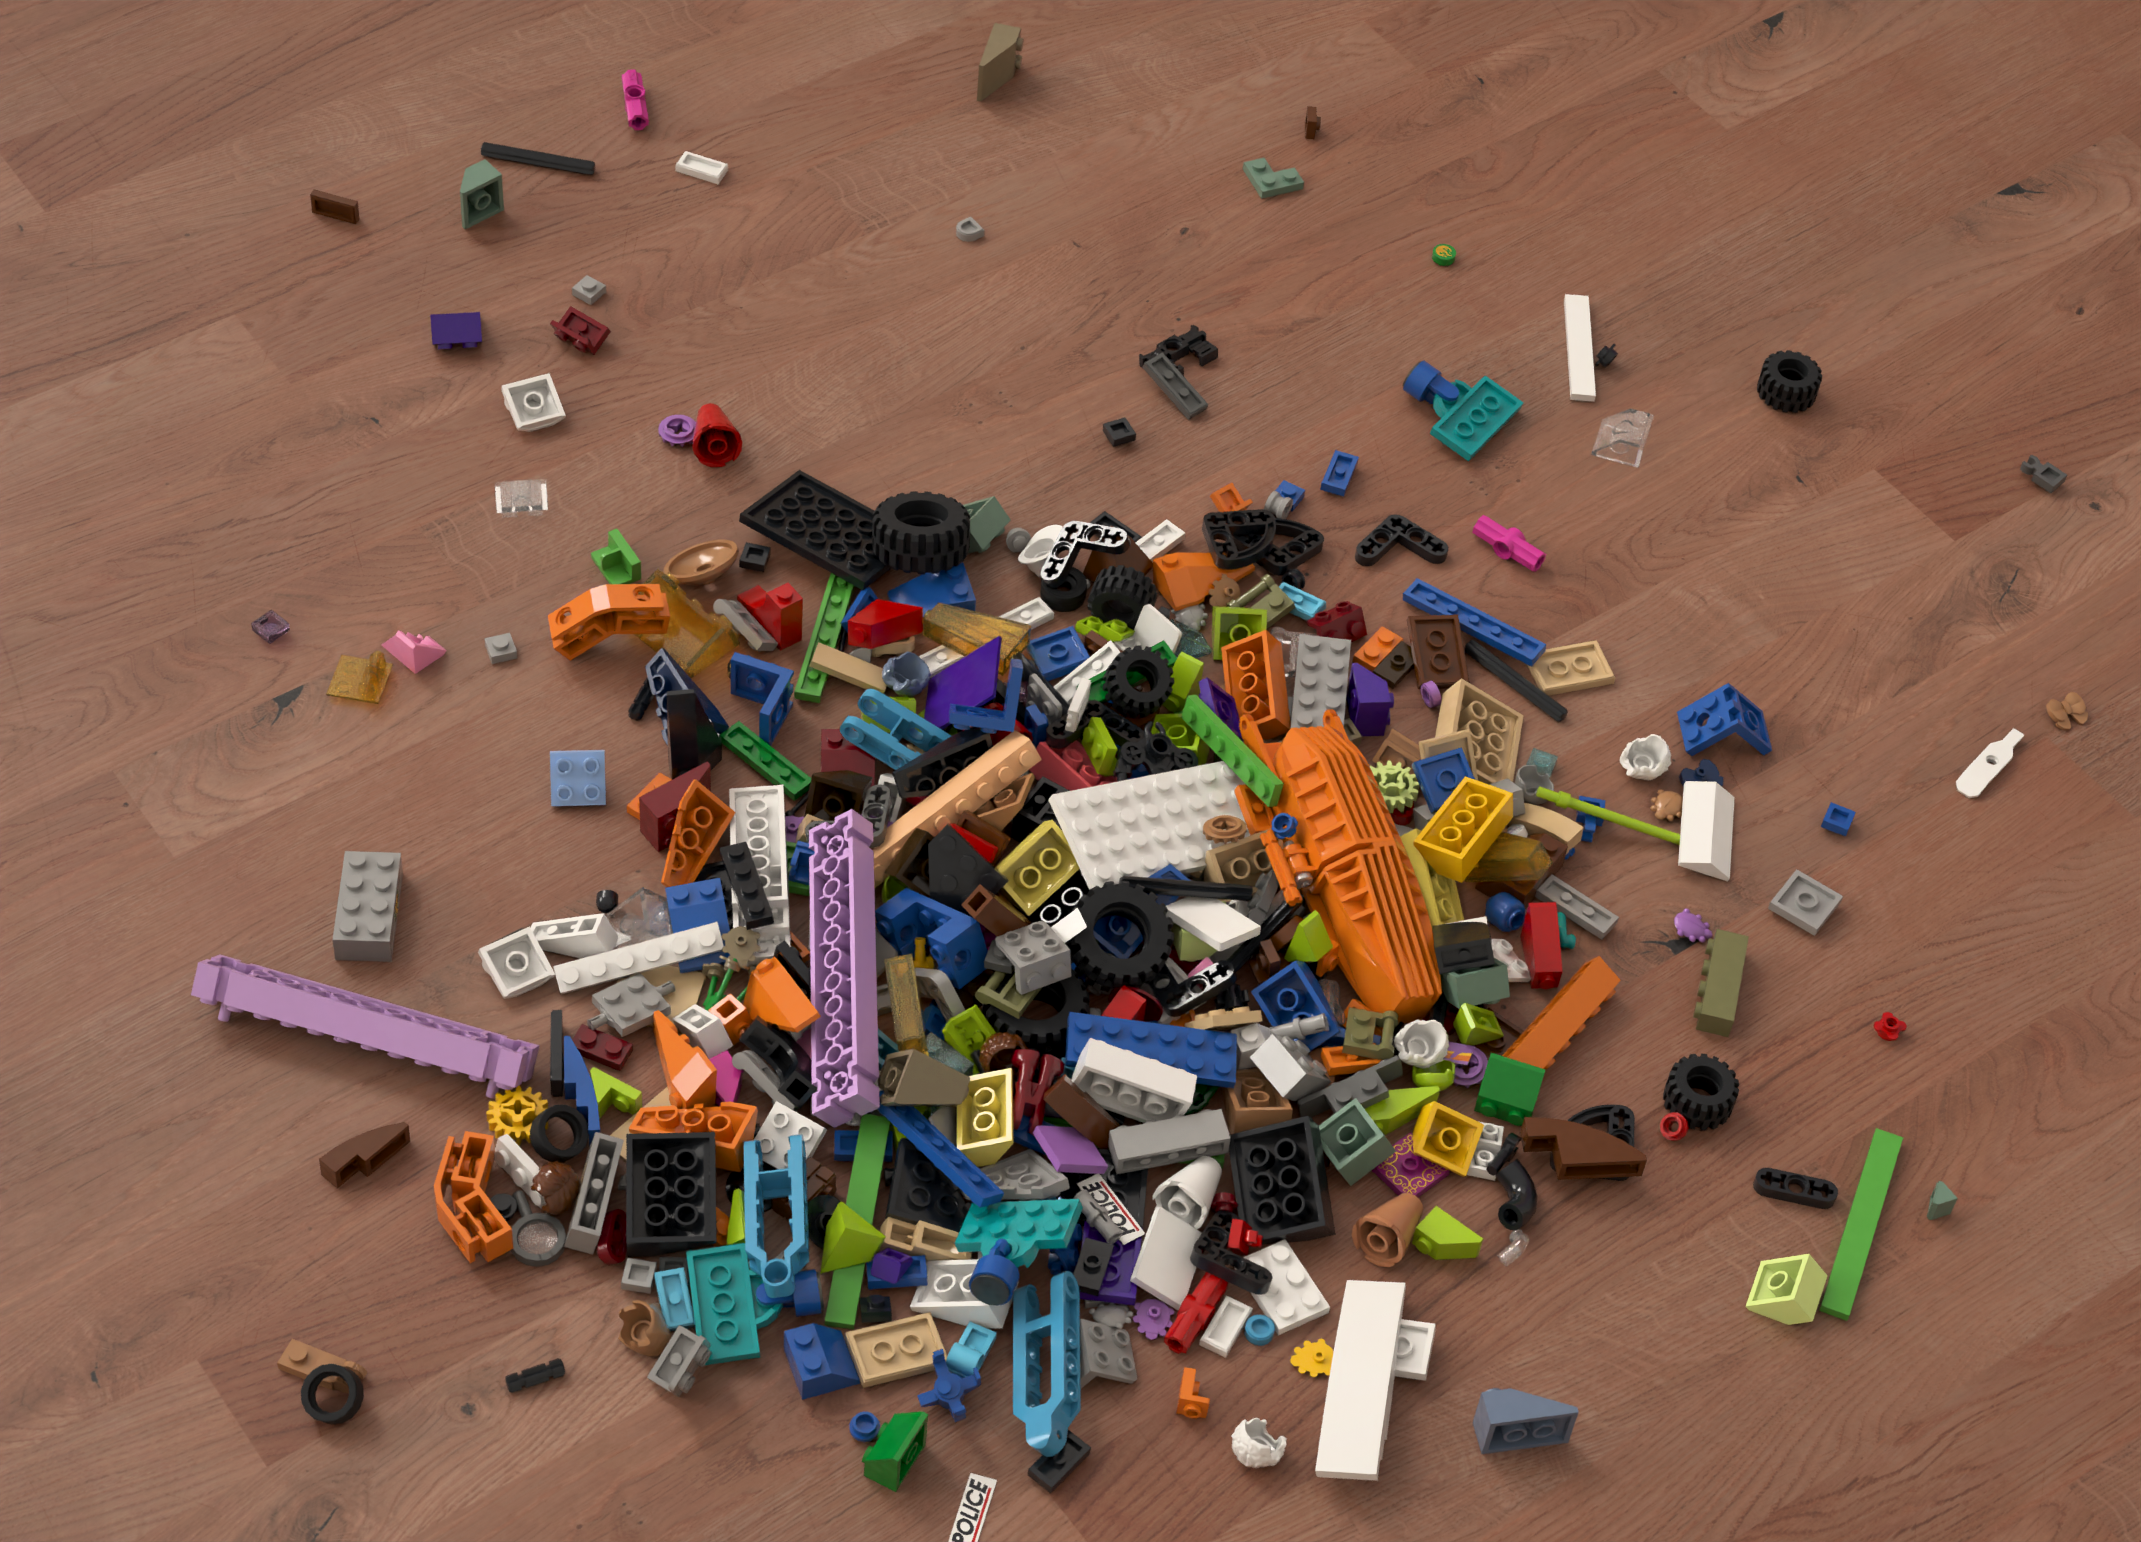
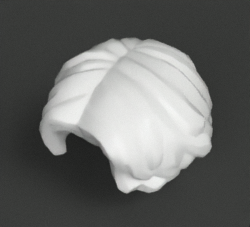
[1620,734,1671,781]
[1394,1019,1449,1068]
[1231,1418,1287,1468]

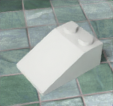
[910,1259,1019,1329]

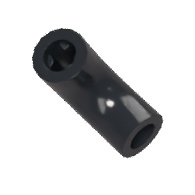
[1495,1159,1538,1231]

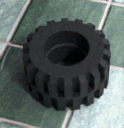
[1757,350,1822,413]
[1087,565,1158,630]
[1103,645,1174,718]
[1663,1053,1739,1131]

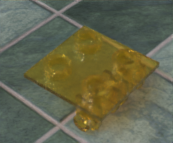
[326,651,393,704]

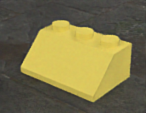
[995,820,1080,916]
[957,1068,1014,1167]

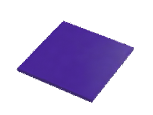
[924,636,1002,730]

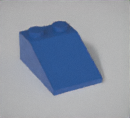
[887,563,976,629]
[665,878,730,974]
[1251,961,1341,1053]

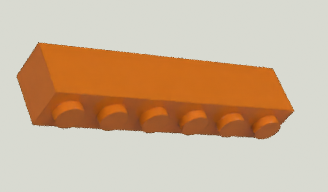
[1502,956,1621,1070]

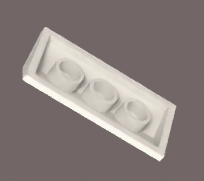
[1678,781,1735,882]

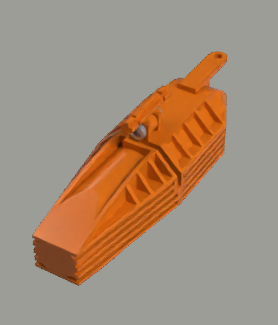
[1239,709,1442,1024]

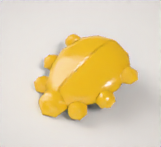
[1290,1338,1334,1378]

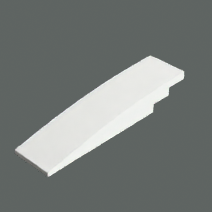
[729,785,791,966]
[1315,1280,1406,1481]

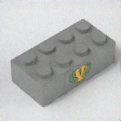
[333,851,403,962]

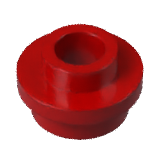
[1660,1112,1688,1141]

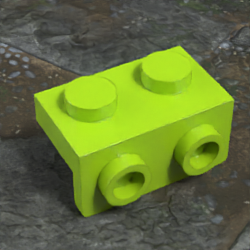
[1081,717,1118,776]
[942,1005,996,1075]

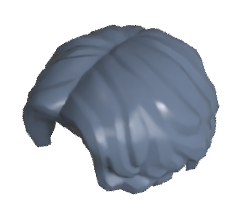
[882,651,931,697]

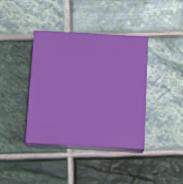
[1033,1125,1108,1174]

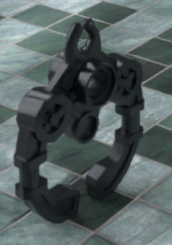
[1113,721,1198,782]

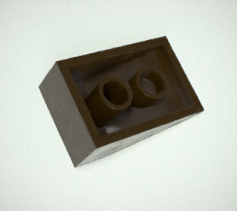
[884,828,934,898]

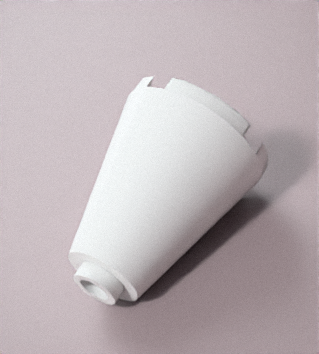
[1153,1156,1222,1229]

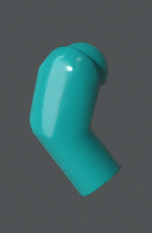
[1557,912,1576,950]

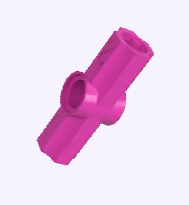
[621,69,649,130]
[1472,515,1546,572]

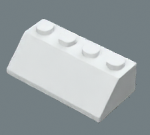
[1071,1038,1197,1123]

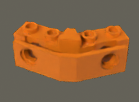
[548,584,670,661]
[434,1131,513,1263]

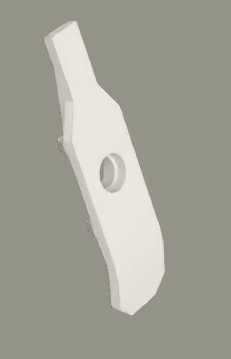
[1956,728,2024,798]

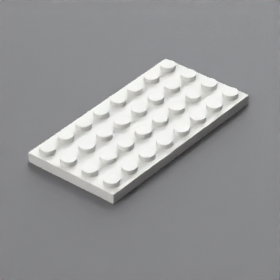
[1049,761,1250,890]

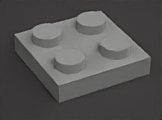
[1768,869,1843,936]

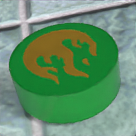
[1432,244,1456,266]

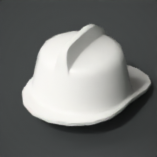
[1018,525,1062,578]

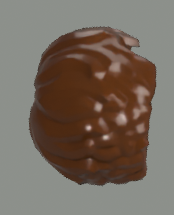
[979,1032,1028,1080]
[531,1161,581,1215]

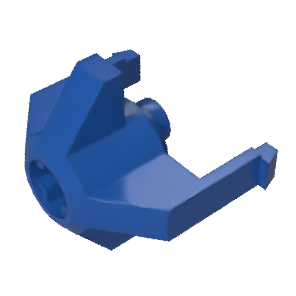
[917,1349,981,1422]

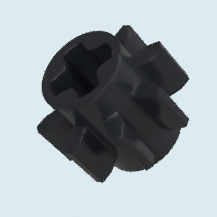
[1214,983,1250,1012]

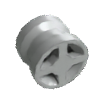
[1264,491,1293,519]

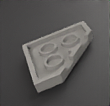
[958,1149,1070,1200]

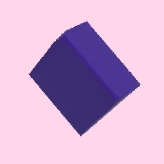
[871,1248,913,1284]

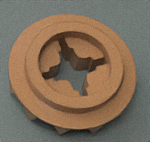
[1203,815,1247,844]

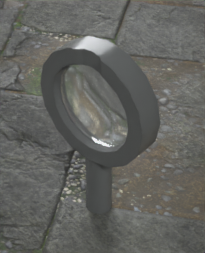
[511,1190,566,1267]

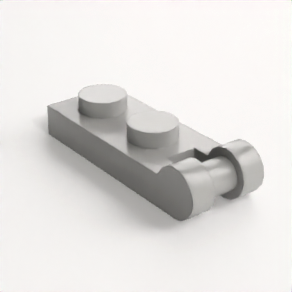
[713,599,778,651]
[732,1050,799,1112]

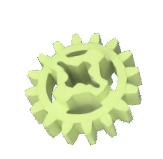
[1370,760,1420,813]

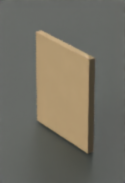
[617,966,707,1032]

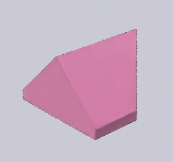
[381,630,447,674]

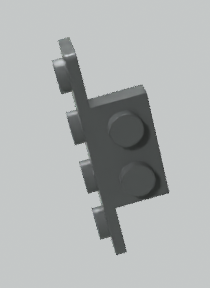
[1297,1055,1403,1118]

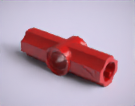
[1164,1272,1228,1354]

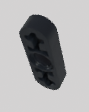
[1753,1168,1838,1209]

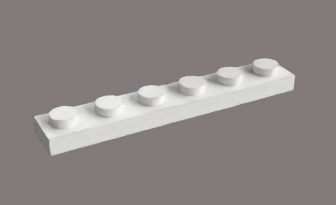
[553,922,724,995]

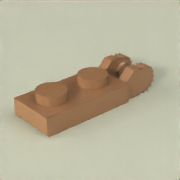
[277,1339,367,1394]

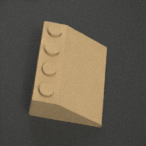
[1435,678,1524,785]

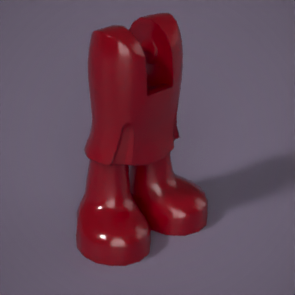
[1011,1049,1065,1135]

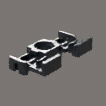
[1139,325,1218,376]

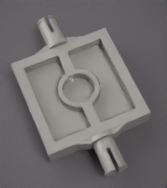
[587,973,675,1037]

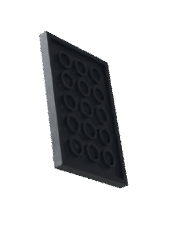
[739,470,891,590]

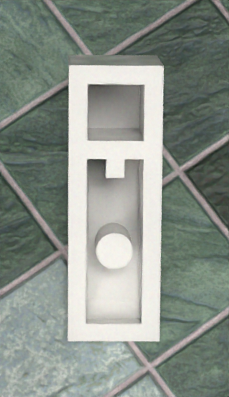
[531,913,619,959]

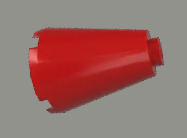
[692,403,743,467]

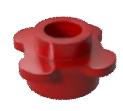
[1874,1012,1907,1041]

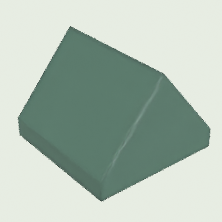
[1927,1181,1958,1220]

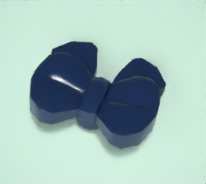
[1679,759,1723,787]

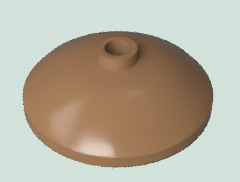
[664,540,739,585]

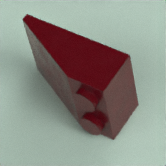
[821,729,875,787]
[639,761,711,853]

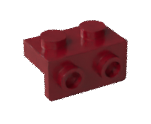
[550,306,611,355]
[1307,601,1367,642]

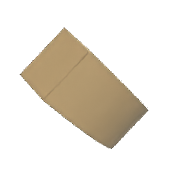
[1507,803,1584,854]
[878,1217,972,1263]

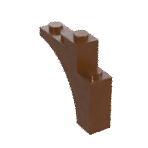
[961,884,1032,937]

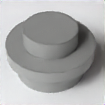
[1006,528,1031,552]

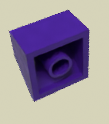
[430,312,482,349]
[1346,663,1394,737]

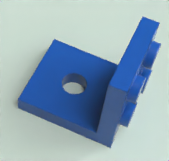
[731,652,794,746]
[949,658,1023,734]
[1677,683,1772,756]

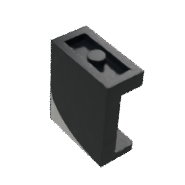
[1432,916,1495,974]

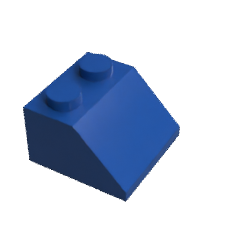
[784,1323,860,1400]

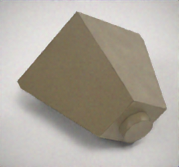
[877,1049,971,1107]

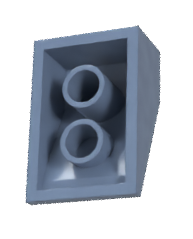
[1473,1388,1579,1454]

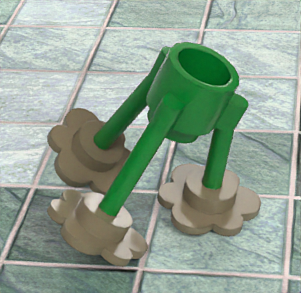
[702,955,756,1012]

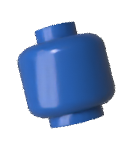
[1485,892,1526,932]

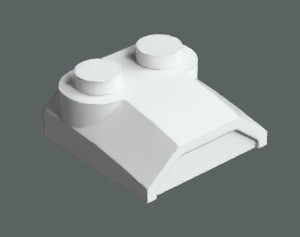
[501,373,566,432]
[478,927,555,999]

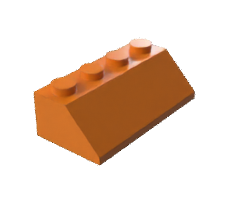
[1221,630,1291,740]

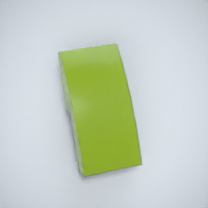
[1075,616,1135,642]

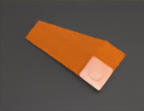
[1153,553,1255,611]
[743,956,821,1033]
[653,1010,717,1109]

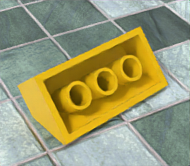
[1413,776,1513,883]

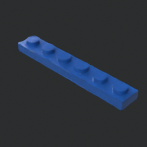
[1403,578,1546,667]
[878,1090,1004,1208]

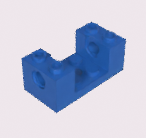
[875,888,988,989]

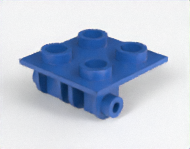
[1048,1197,1083,1275]

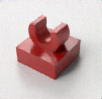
[1227,1219,1263,1256]

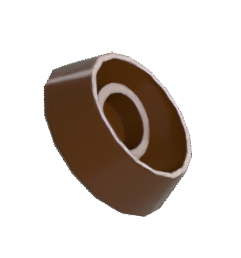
[1268,915,1304,952]

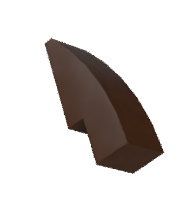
[1044,1074,1120,1149]
[319,1122,411,1189]

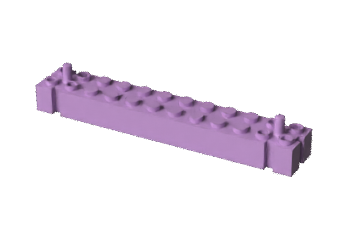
[809,809,880,1128]
[191,955,540,1099]

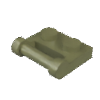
[1226,574,1296,630]
[975,968,1042,1019]
[1342,1007,1399,1060]

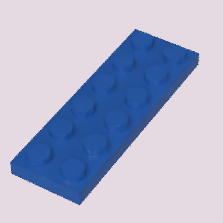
[1065,1012,1237,1088]

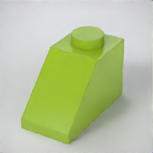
[1162,652,1204,712]
[1412,1206,1483,1260]

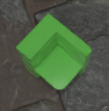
[591,529,641,584]

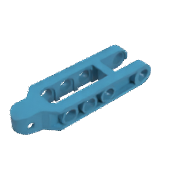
[840,689,951,770]
[744,1134,809,1298]
[1013,1271,1081,1457]

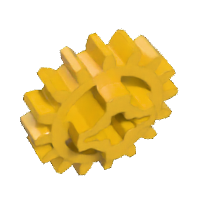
[486,1085,550,1145]

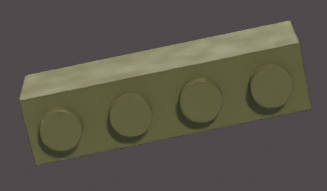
[1693,929,1749,1037]

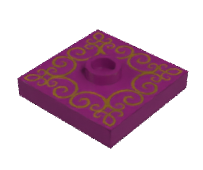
[1371,1132,1450,1198]

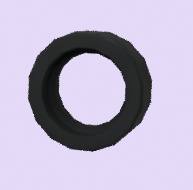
[530,1105,589,1163]
[301,1364,364,1424]

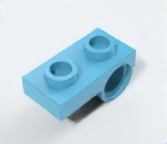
[946,1321,997,1379]

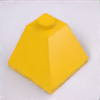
[1412,1101,1484,1177]

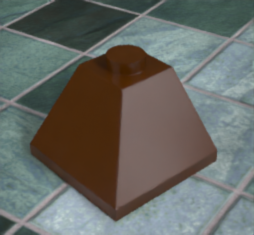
[1083,525,1153,584]

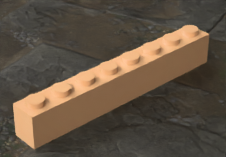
[870,730,1042,889]

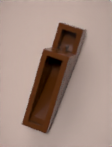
[1520,1117,1647,1180]

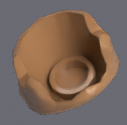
[618,1300,672,1357]

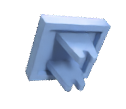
[550,750,606,806]

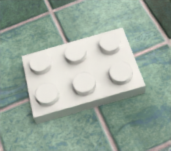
[1234,1239,1330,1335]

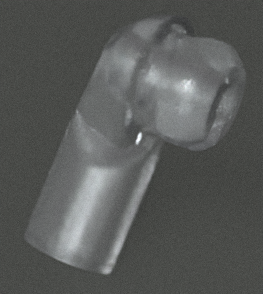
[1497,1229,1530,1267]

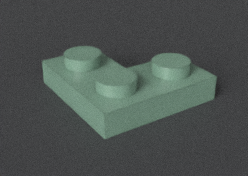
[1243,158,1304,199]

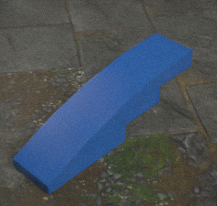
[564,1036,600,1147]

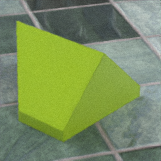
[820,1202,886,1274]

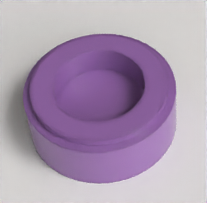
[1421,681,1441,708]

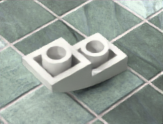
[1467,1122,1504,1181]

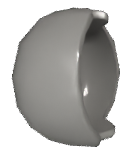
[1514,765,1554,805]

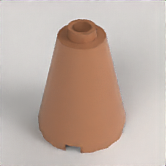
[1352,1193,1423,1267]

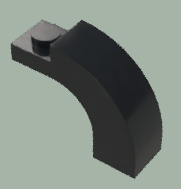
[739,1016,817,1108]

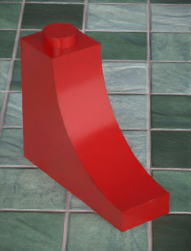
[737,582,803,651]

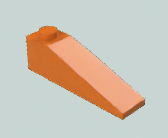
[661,779,736,887]
[629,1102,758,1172]

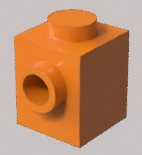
[708,993,752,1046]

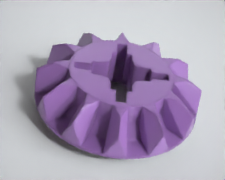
[658,415,696,447]
[1450,1047,1488,1088]

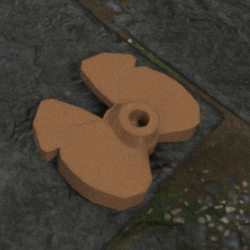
[2046,692,2088,730]

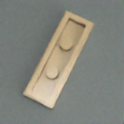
[809,642,887,694]

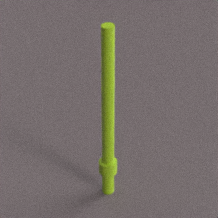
[1536,786,1680,845]

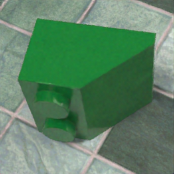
[1474,1053,1546,1126]
[862,1411,928,1492]

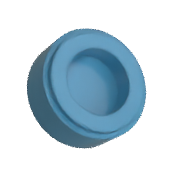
[1244,1315,1275,1346]

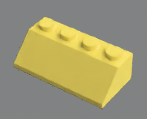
[1400,828,1464,931]

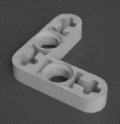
[903,968,965,1022]

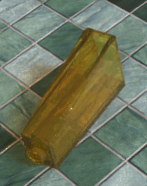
[922,602,1031,676]
[1465,832,1553,882]
[884,954,930,1057]

